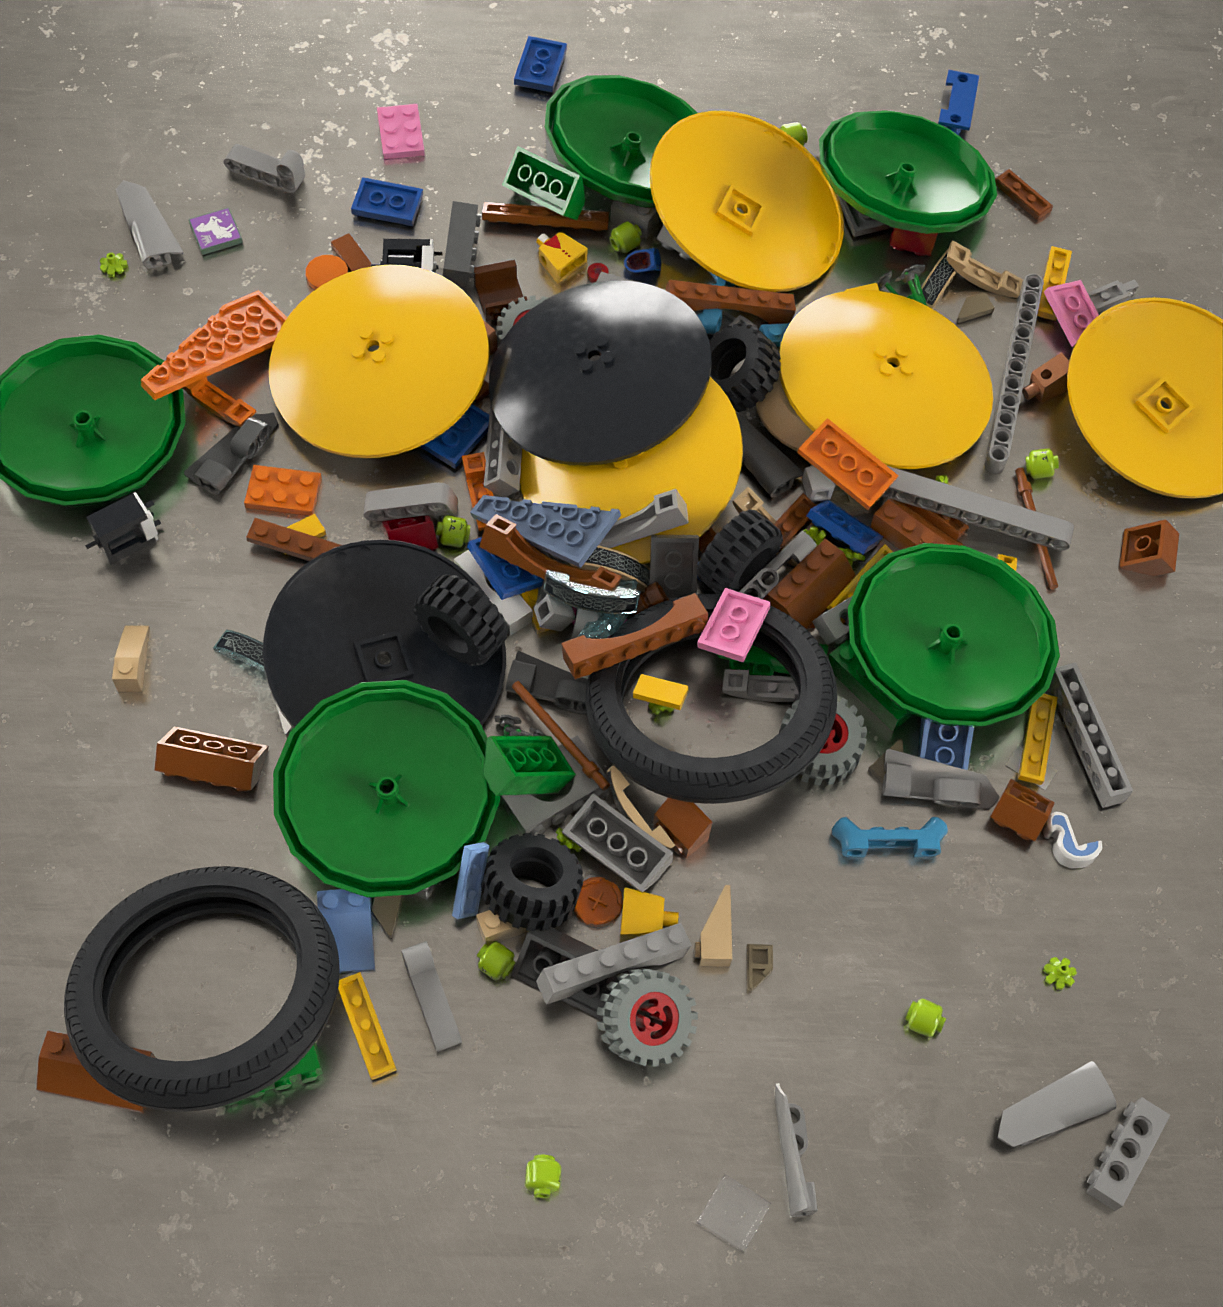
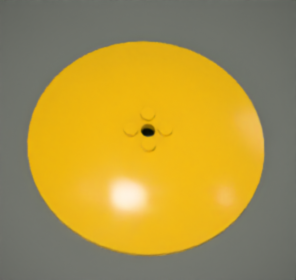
[650,111,844,292]
[269,265,489,458]
[779,290,993,469]
[1067,297,1223,499]
[520,377,743,564]

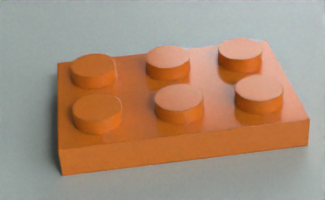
[244,465,322,516]

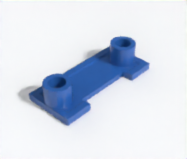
[938,70,979,135]

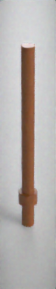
[1015,467,1058,589]
[512,681,610,791]

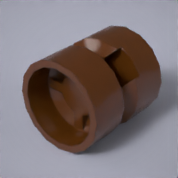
[633,581,669,615]

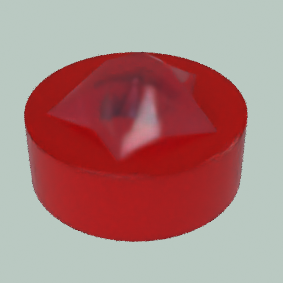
[587,263,609,283]

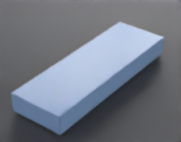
[452,842,489,920]

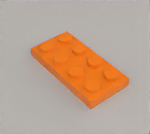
[797,418,899,510]

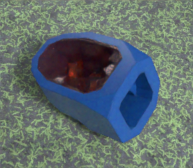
[624,248,662,273]

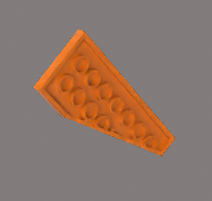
[141,290,288,400]

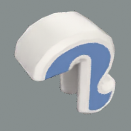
[1042,812,1102,868]

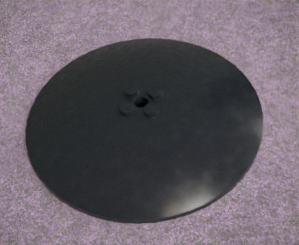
[488,280,712,466]
[263,539,506,728]

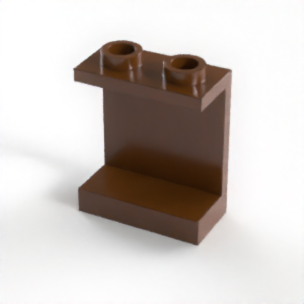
[473,259,528,321]

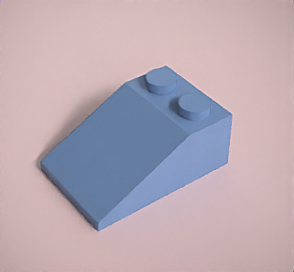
[918,718,974,770]
[317,889,375,974]

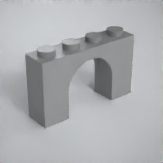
[500,735,609,836]

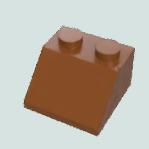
[1120,519,1179,576]
[990,779,1055,841]
[653,798,713,859]

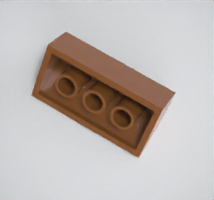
[870,499,965,550]
[766,539,855,629]
[154,726,269,791]
[36,1031,156,1112]

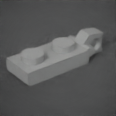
[1088,279,1139,313]

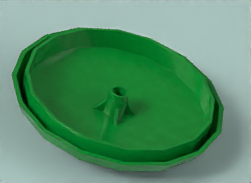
[545,75,697,208]
[819,110,997,234]
[0,334,186,507]
[848,543,1060,727]
[273,680,500,897]

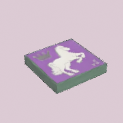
[188,207,243,255]

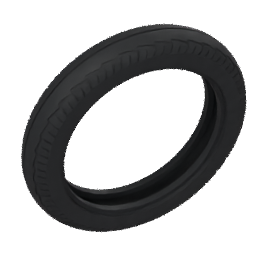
[586,594,837,804]
[64,866,340,1112]

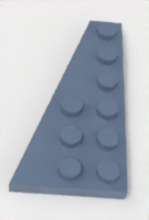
[470,495,621,568]

